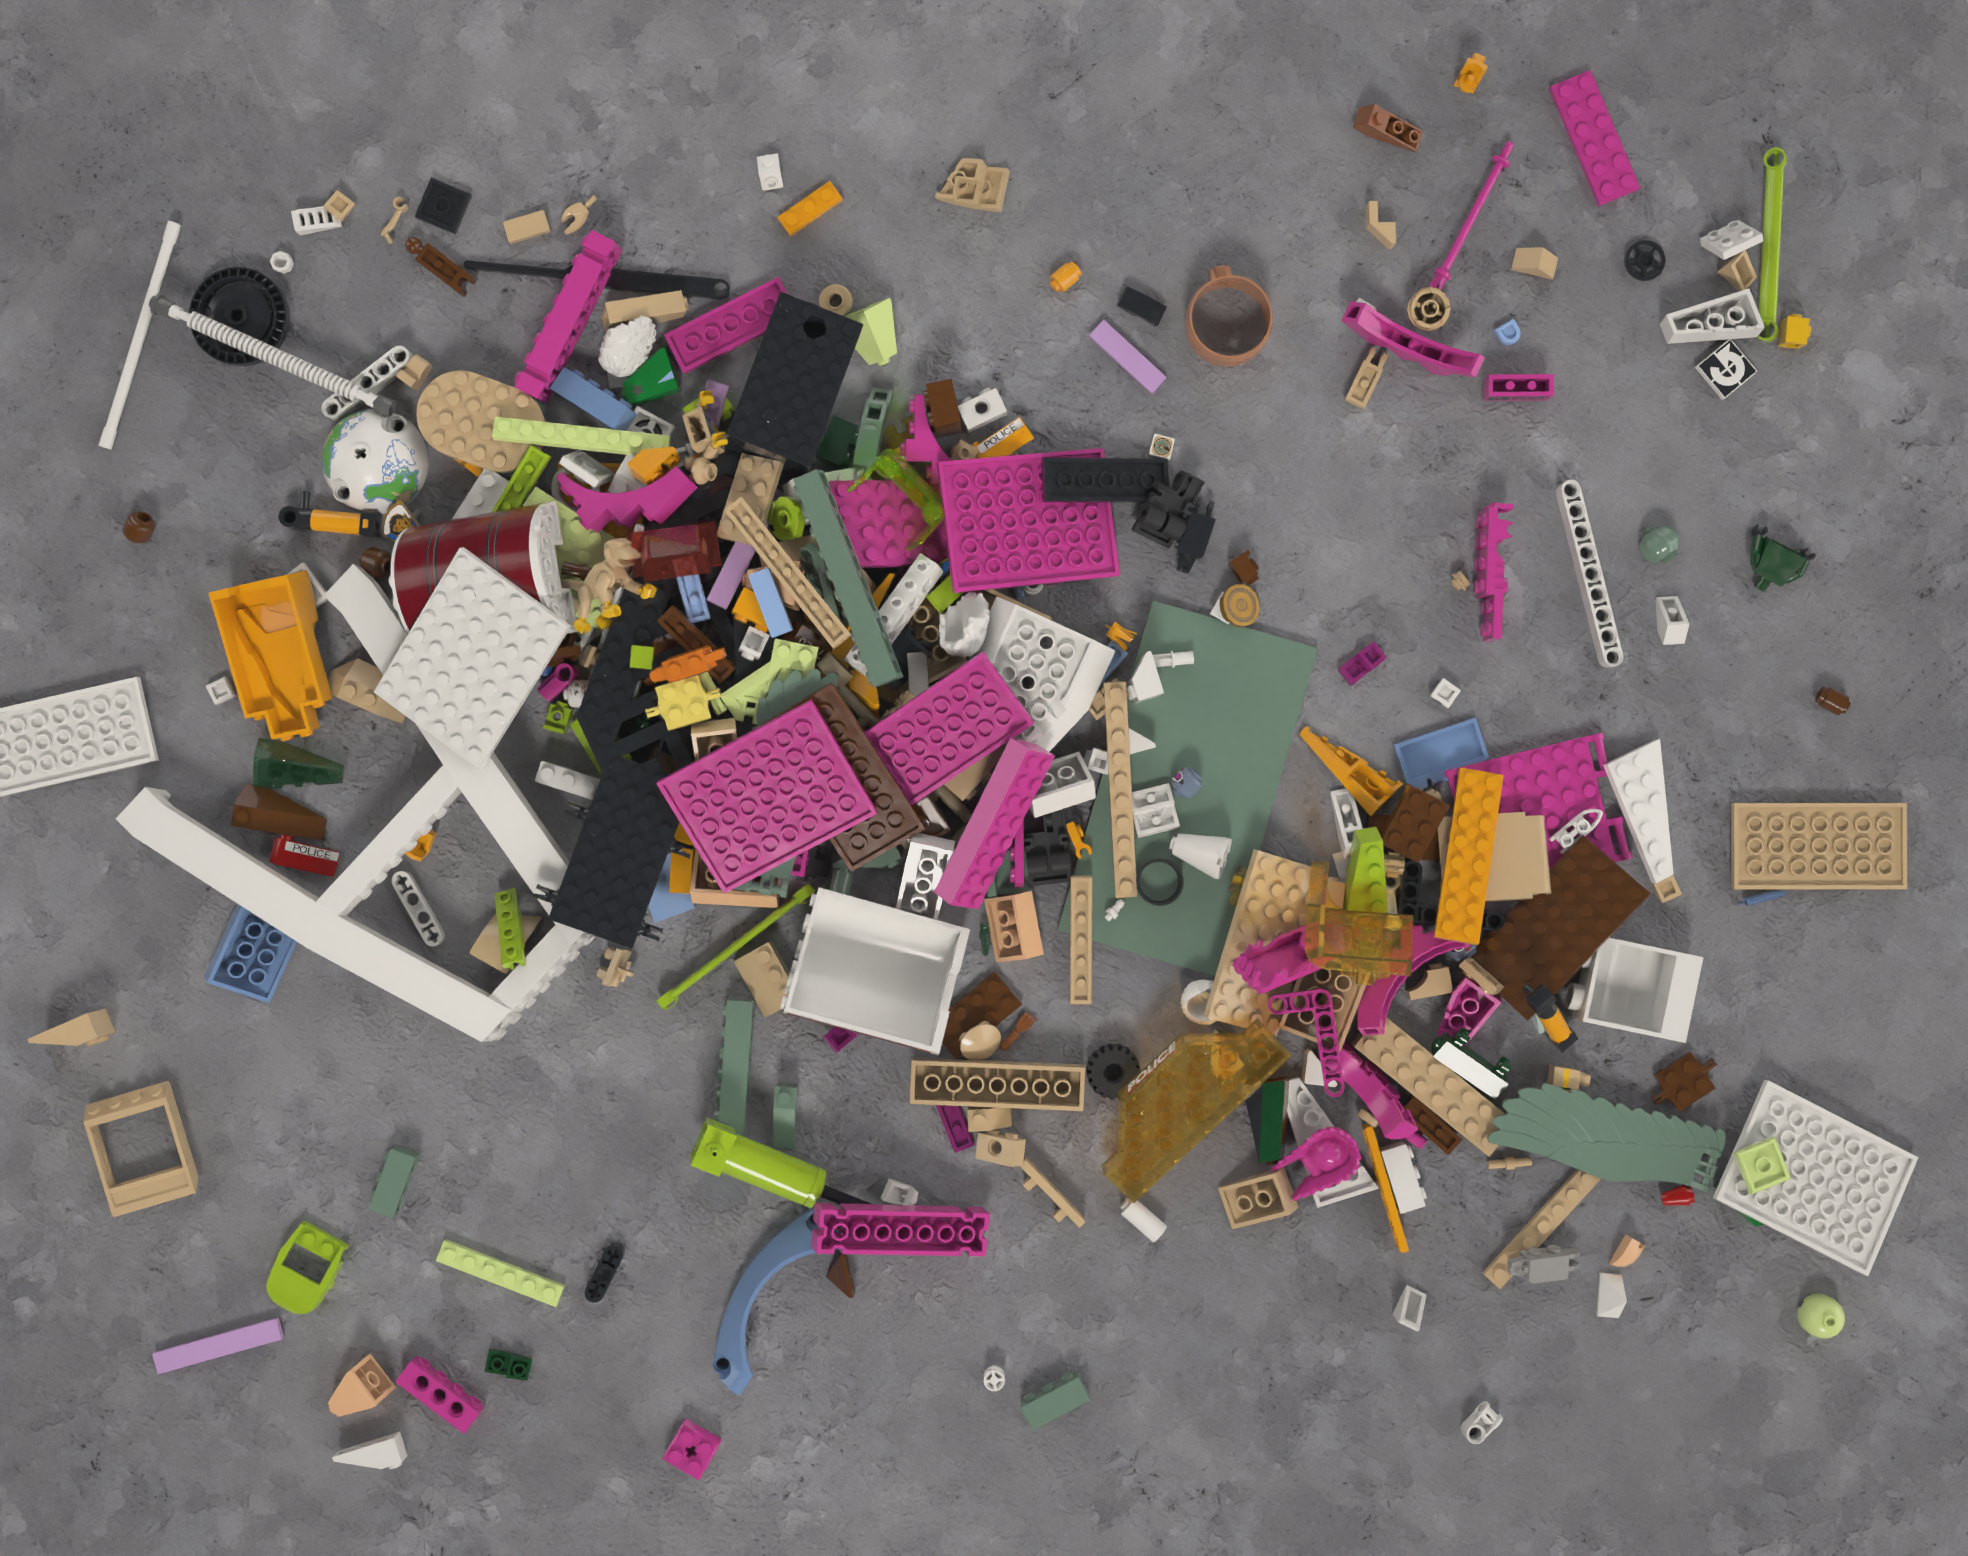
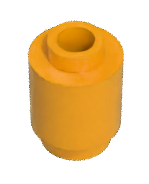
[1049,261,1082,293]

